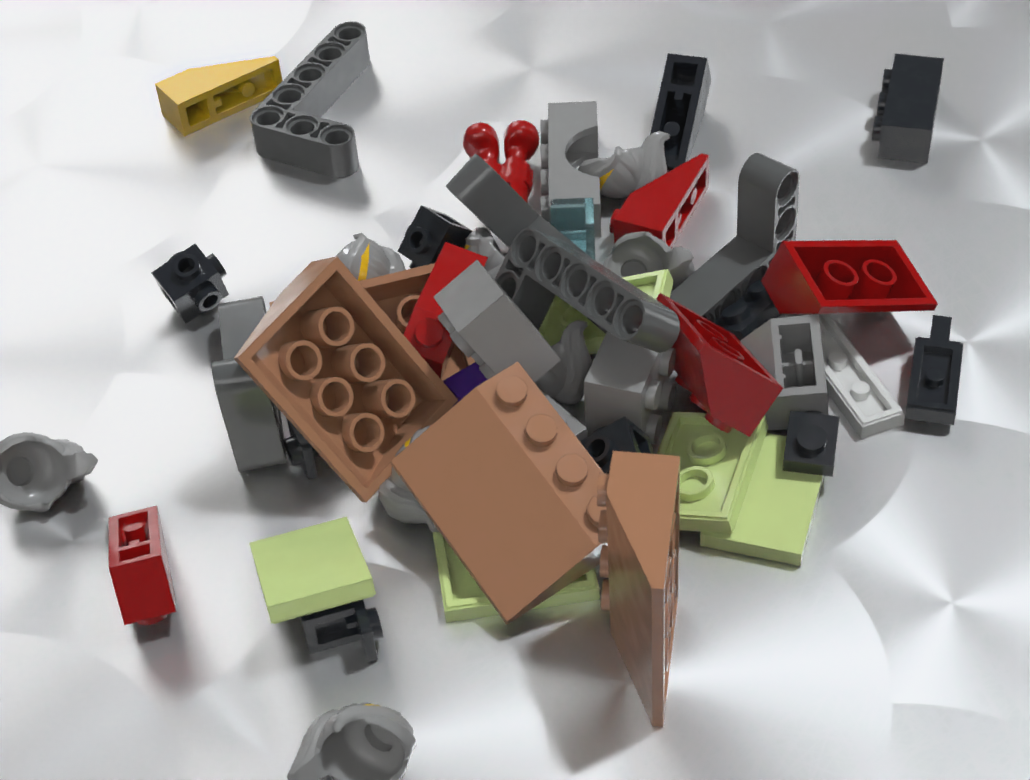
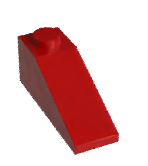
[609,153,709,249]
[403,242,488,379]
[108,505,176,625]

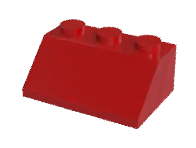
[761,240,938,314]
[656,293,783,437]

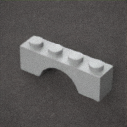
[540,101,601,238]

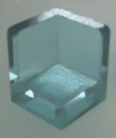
[550,198,595,260]

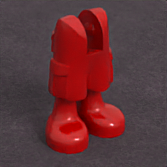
[463,120,539,203]

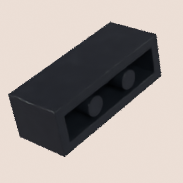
[872,54,944,164]

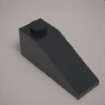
[650,53,711,170]

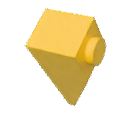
[155,56,283,136]

